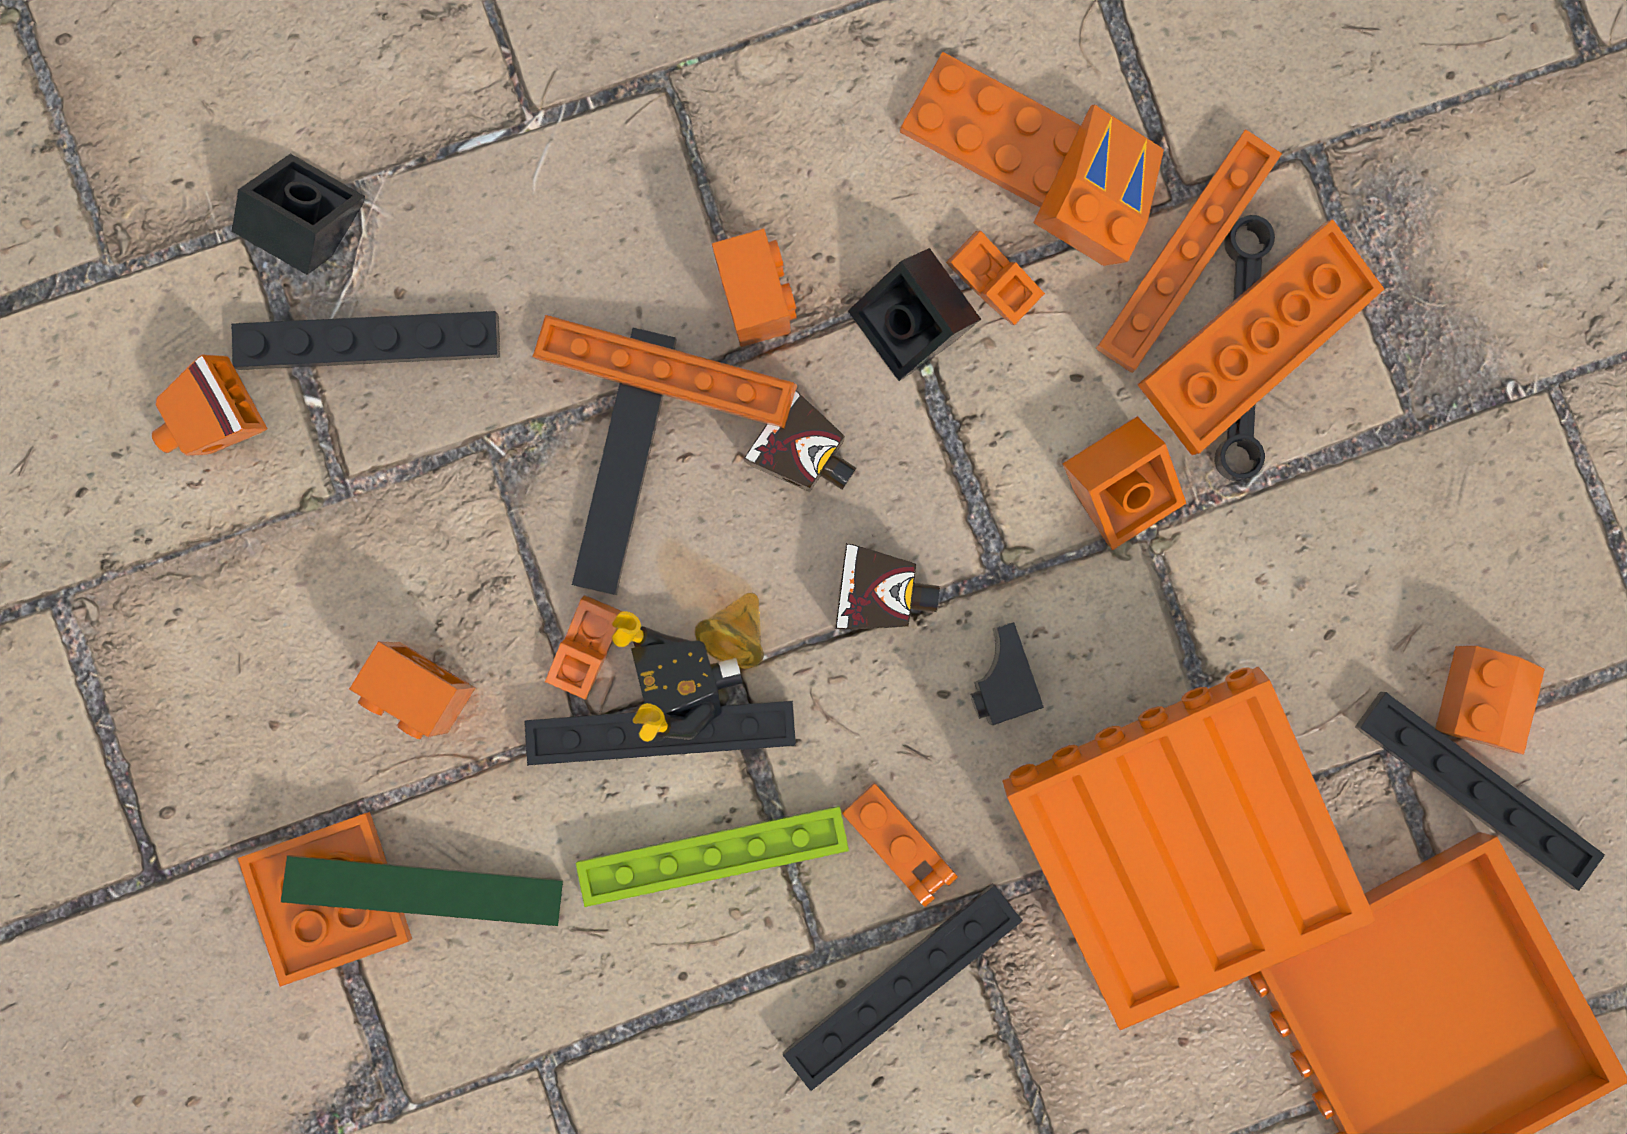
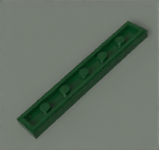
[281,855,563,926]

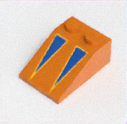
[1033,104,1164,266]

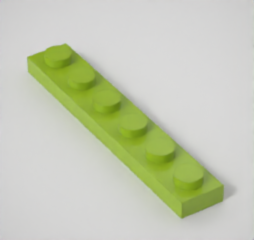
[576,805,849,907]

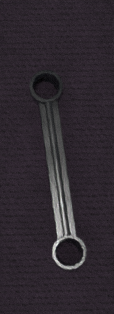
[1214,215,1275,481]

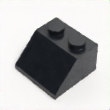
[231,153,365,275]
[848,248,981,381]

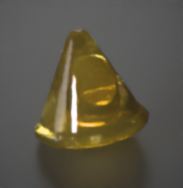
[694,592,764,669]

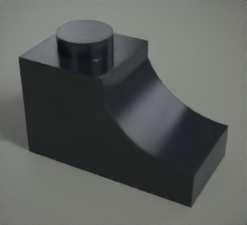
[970,622,1044,725]

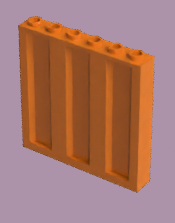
[1002,666,1377,1031]

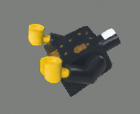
[612,611,742,742]

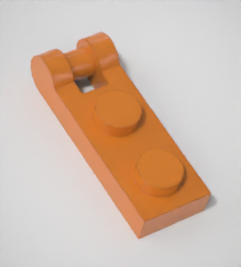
[842,782,958,907]

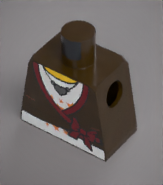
[744,391,857,492]
[835,543,940,630]

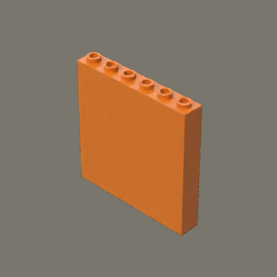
[1248,832,1627,1134]

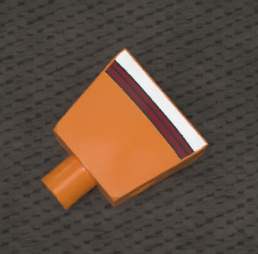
[152,354,268,455]

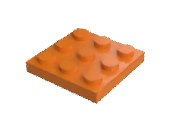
[237,812,412,987]

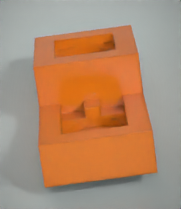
[946,231,1045,325]
[545,595,622,700]

